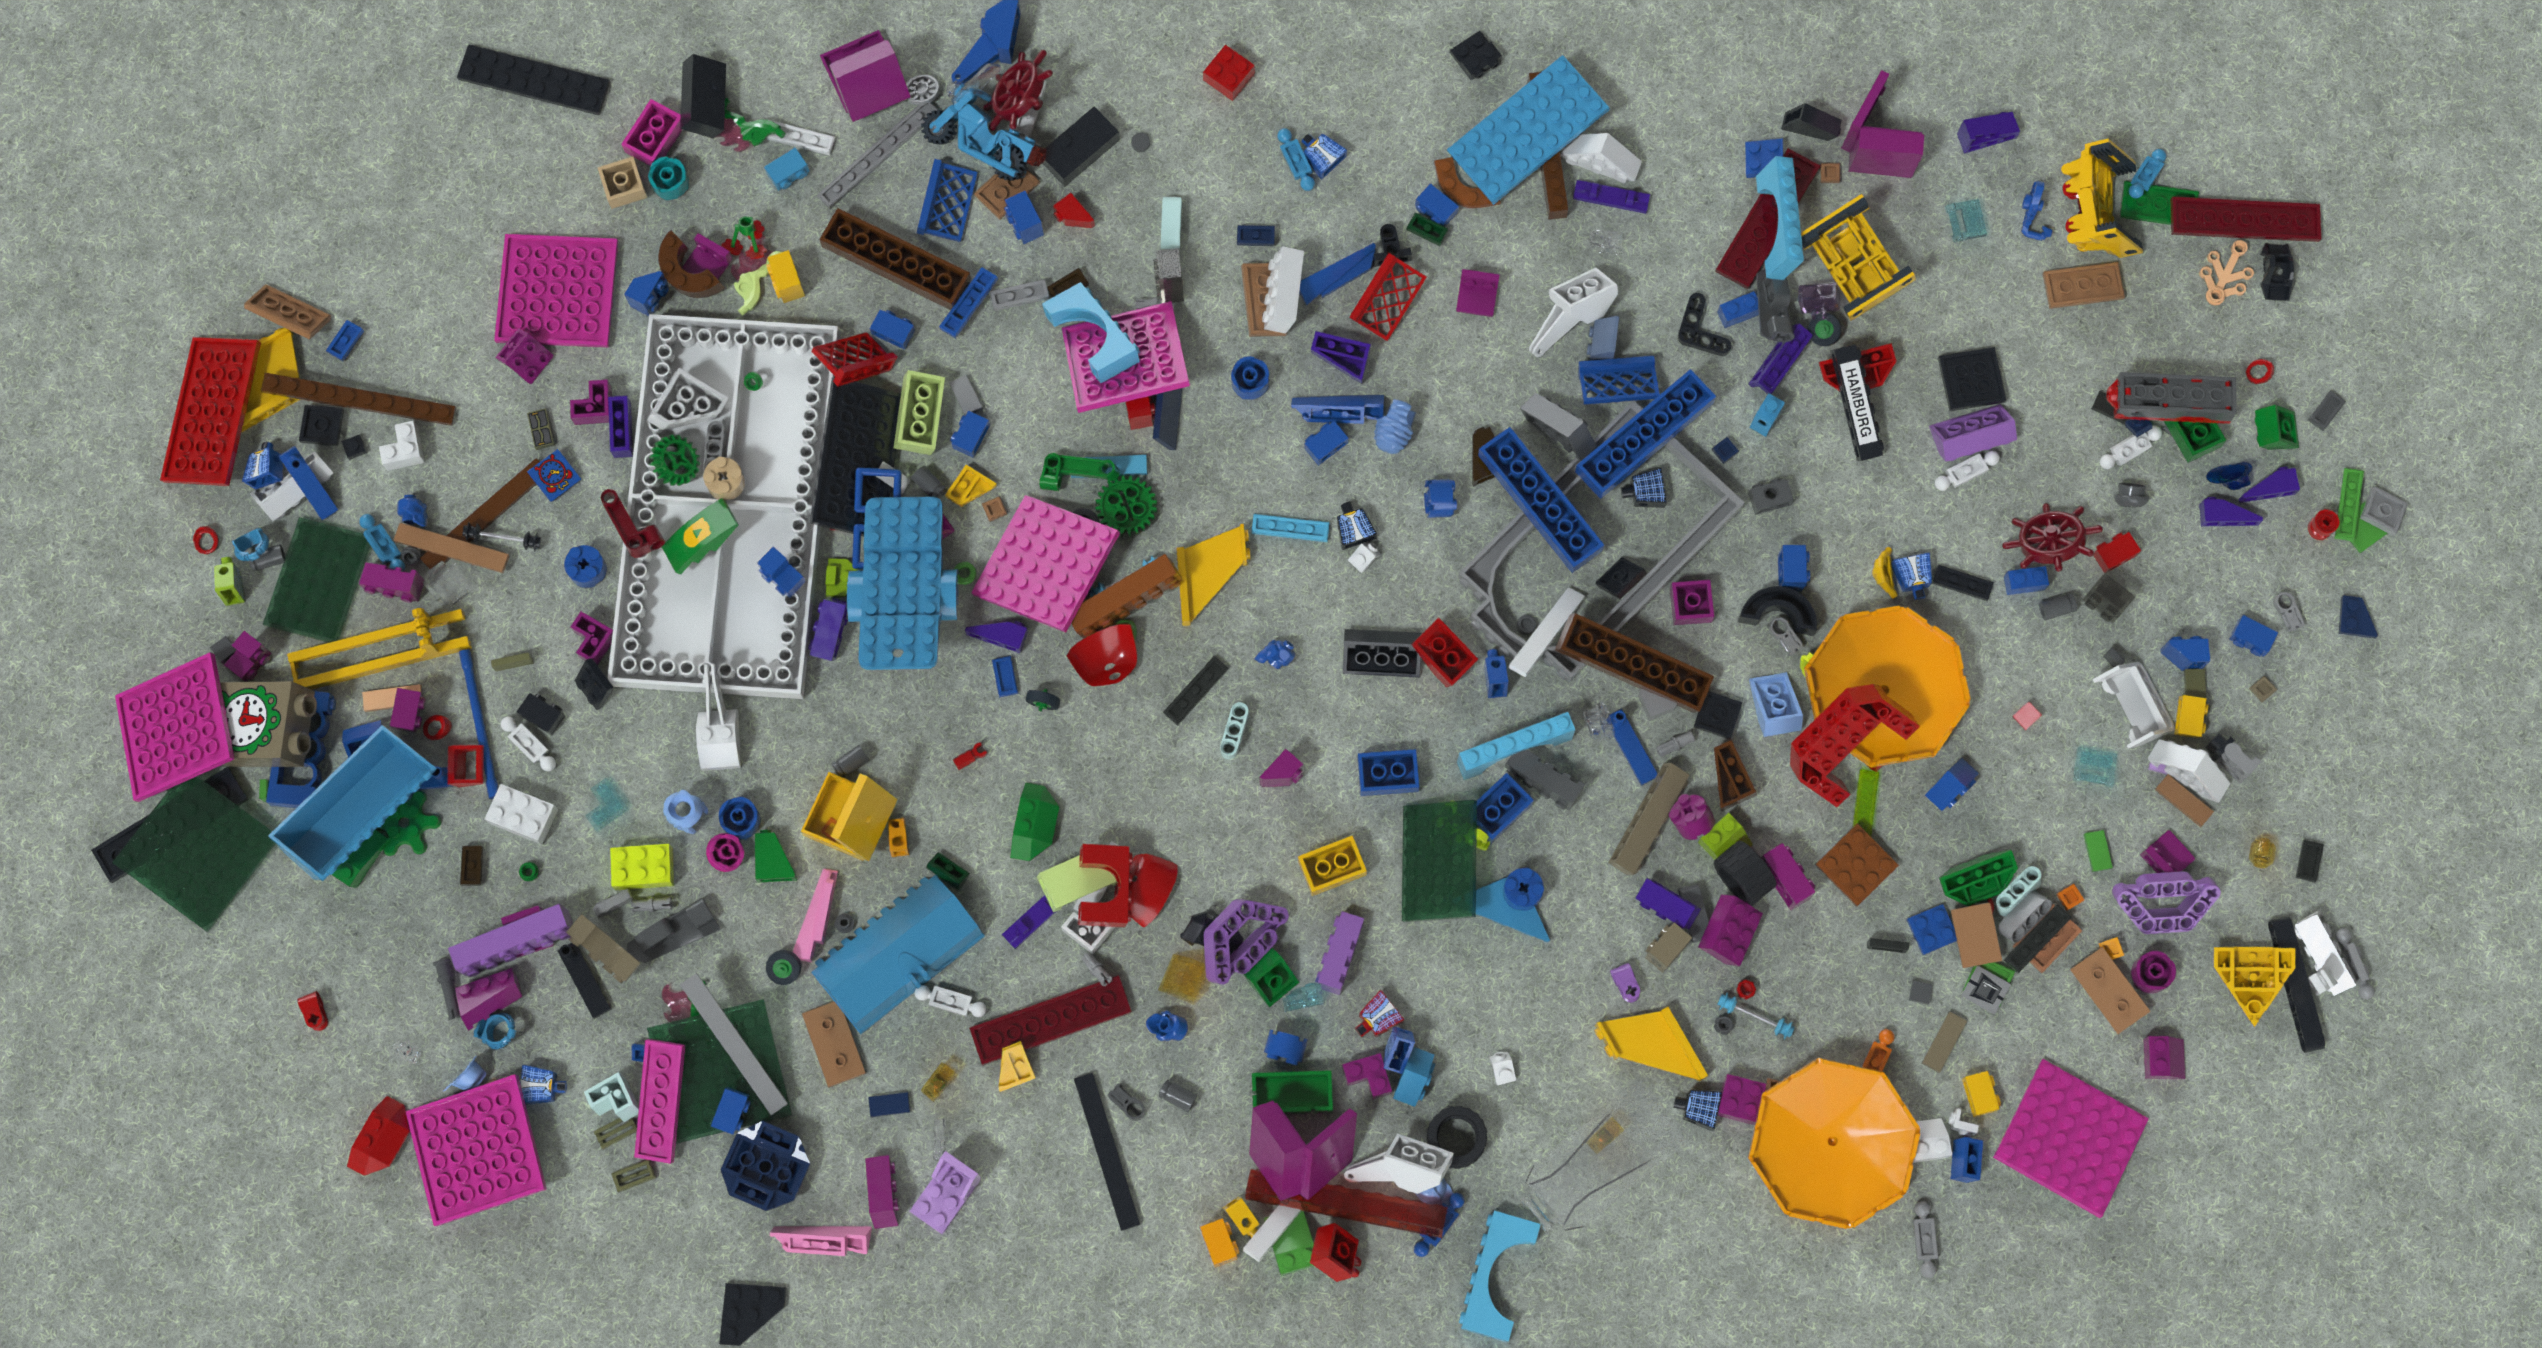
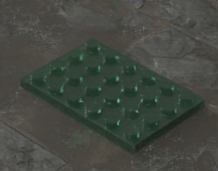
[263,517,371,643]
[1402,800,1477,922]

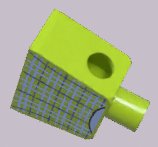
[214,557,245,606]

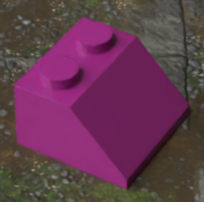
[1259,749,1303,787]
[2143,1036,2185,1079]

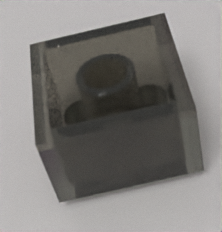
[1153,248,1184,303]
[2082,573,2135,623]

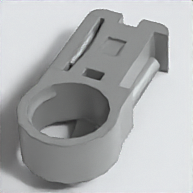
[2273,592,2305,632]
[1769,617,1803,656]
[593,889,634,918]

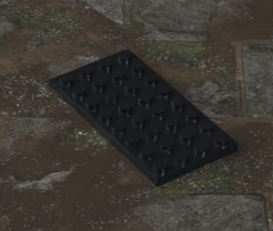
[809,376,901,537]

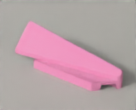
[793,869,838,962]
[770,1226,872,1256]

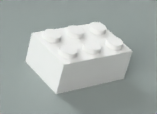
[485,784,558,845]

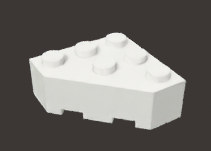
[1560,133,1642,183]
[647,368,728,430]
[2148,739,2230,803]

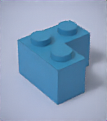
[1393,1047,1435,1107]

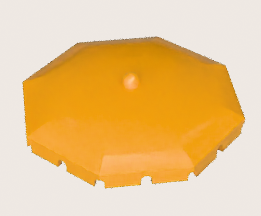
[1804,605,1971,767]
[1748,1058,1920,1229]

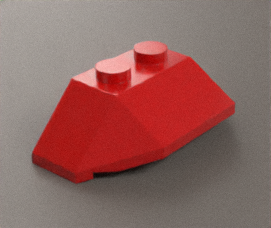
[1818,343,1897,392]
[347,1096,410,1176]

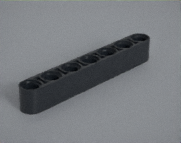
[2268,917,2325,1053]

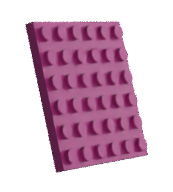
[494,234,618,348]
[1062,301,1190,413]
[971,495,1120,633]
[115,652,235,802]
[1993,1059,2149,1218]
[406,1074,547,1227]

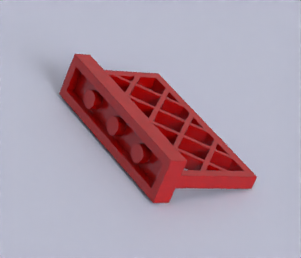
[1349,253,1427,341]
[811,332,897,386]

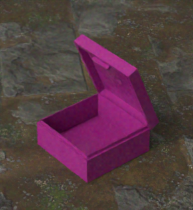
[820,30,910,122]
[1841,70,1924,178]
[1249,1101,1357,1201]

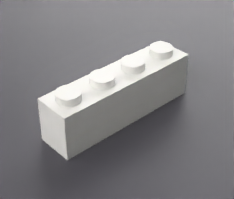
[250,451,333,521]
[2294,909,2357,995]

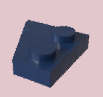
[2338,595,2378,639]

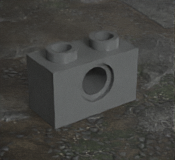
[1748,478,1794,515]

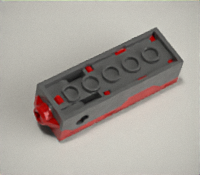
[2106,372,2237,424]

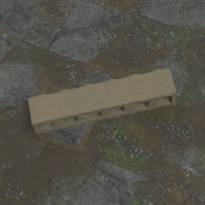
[1608,763,1690,875]

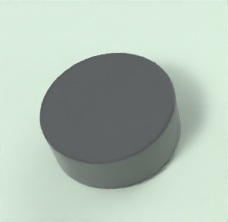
[1131,133,1150,152]
[1516,615,1536,635]

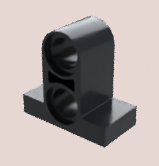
[1373,224,1412,267]

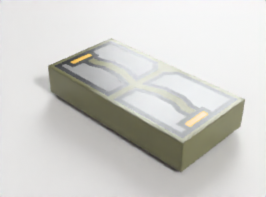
[527,408,555,450]

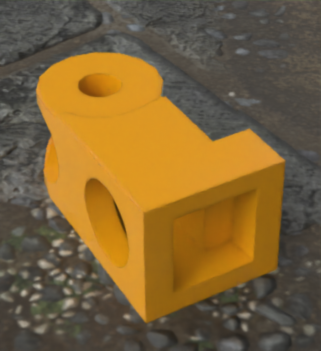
[888,818,909,857]

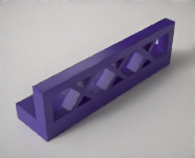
[1748,323,1813,394]

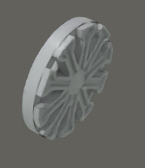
[906,74,940,106]

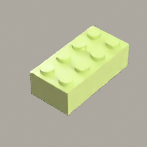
[894,370,945,455]

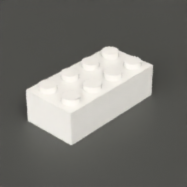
[1262,246,1304,334]

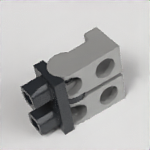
[2205,733,2262,784]

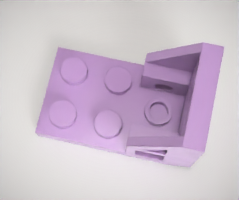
[909,1151,981,1235]

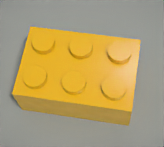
[1298,835,1367,896]

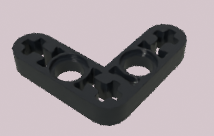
[1678,293,1732,356]

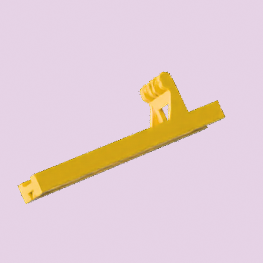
[287,608,472,690]

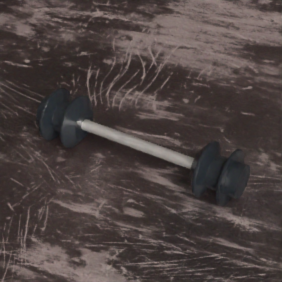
[462,522,542,552]

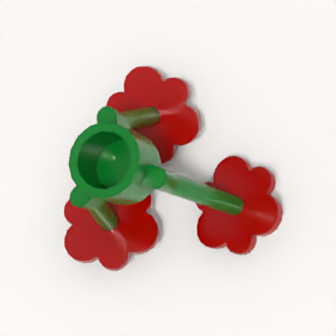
[721,216,767,259]

